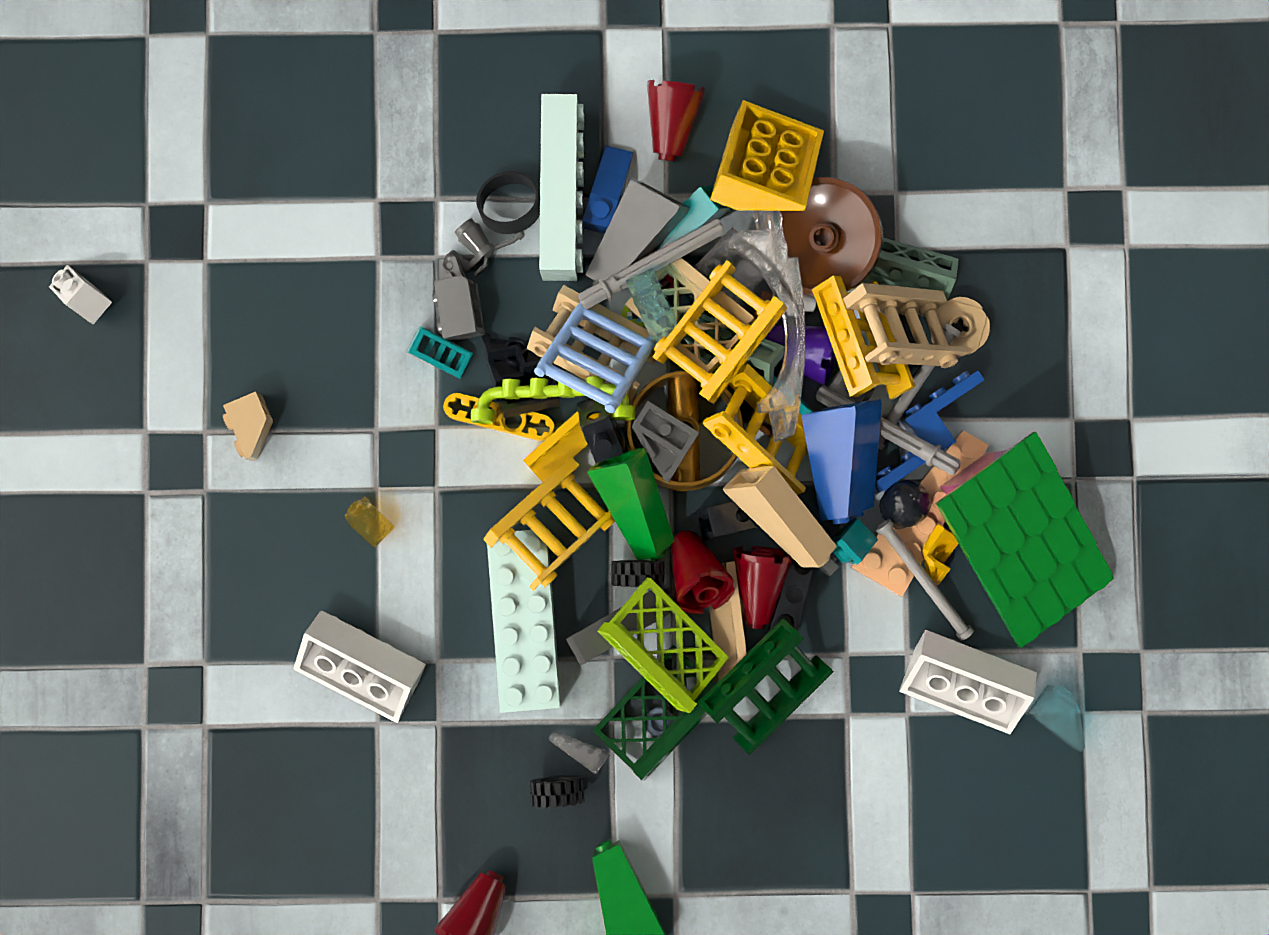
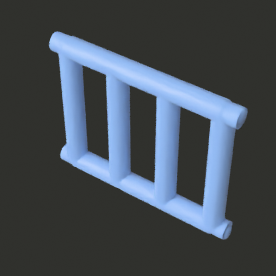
[534,302,657,413]

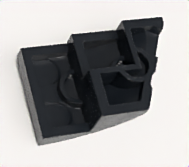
[481,333,560,418]

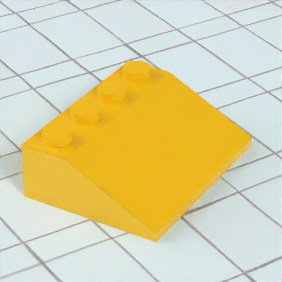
[710,100,824,211]

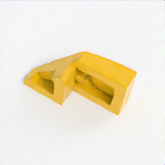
[923,524,958,587]

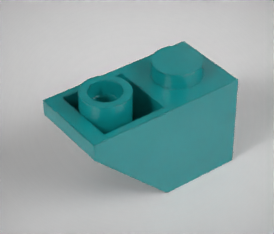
[831,518,878,565]

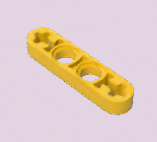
[443,393,555,442]

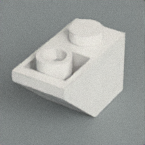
[49,265,112,325]

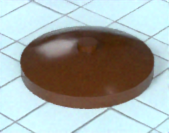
[764,177,883,296]

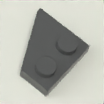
[632,401,699,483]

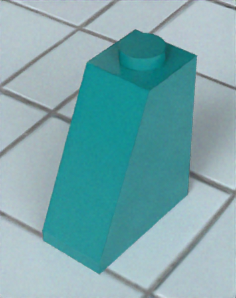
[657,185,733,250]

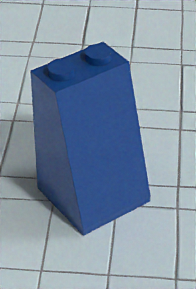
[801,399,882,524]

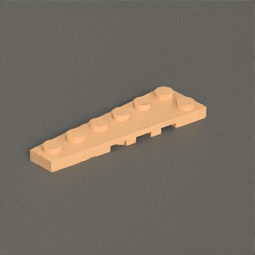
[850,430,989,597]

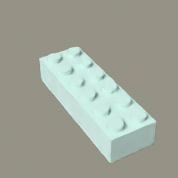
[539,94,584,281]
[487,530,561,713]

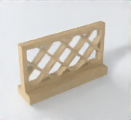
[625,258,755,373]

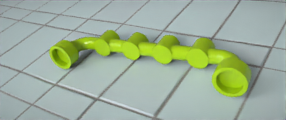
[471,376,635,424]

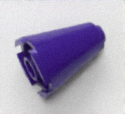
[765,325,836,385]

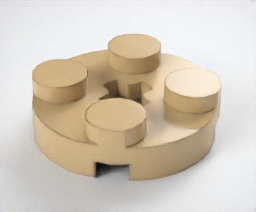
[930,297,990,356]

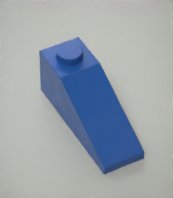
[583,145,633,234]

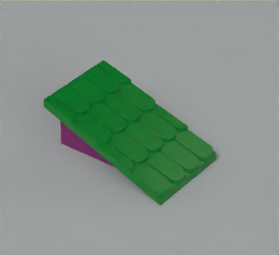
[935,432,1114,648]

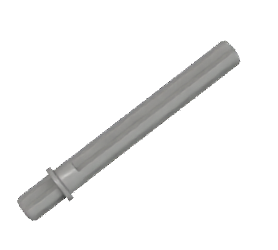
[578,219,724,309]
[816,386,961,475]

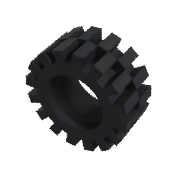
[611,560,665,587]
[529,775,585,808]

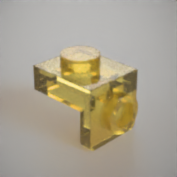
[345,496,395,548]

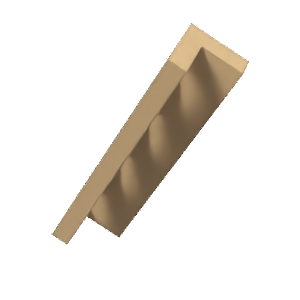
[709,561,747,682]

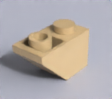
[223,391,273,461]

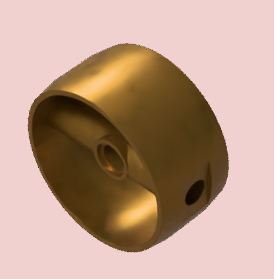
[625,371,744,491]

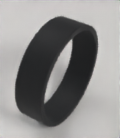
[476,171,540,234]

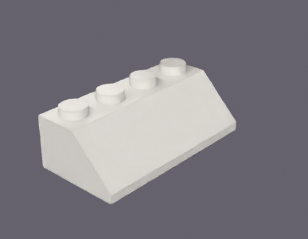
[293,610,426,723]
[900,630,1037,734]

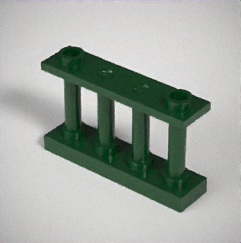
[697,619,834,755]

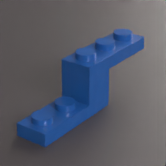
[875,371,984,493]

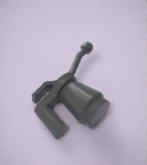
[445,218,525,276]

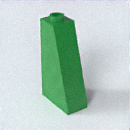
[587,447,674,561]
[592,839,667,935]

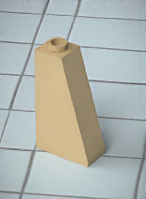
[723,466,837,567]

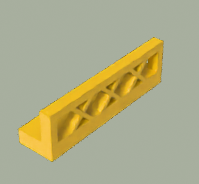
[523,411,600,482]

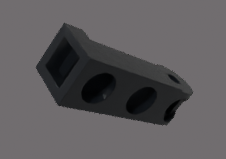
[766,558,814,634]

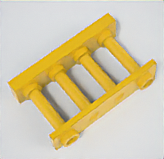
[652,260,788,404]
[812,275,916,399]
[702,364,809,495]
[483,457,615,591]

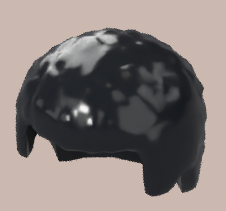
[879,480,931,529]

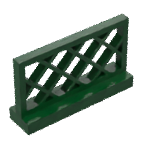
[592,645,715,781]

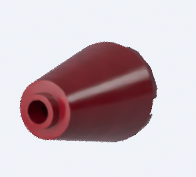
[647,80,705,162]
[671,531,735,614]
[733,546,792,629]
[434,870,507,935]

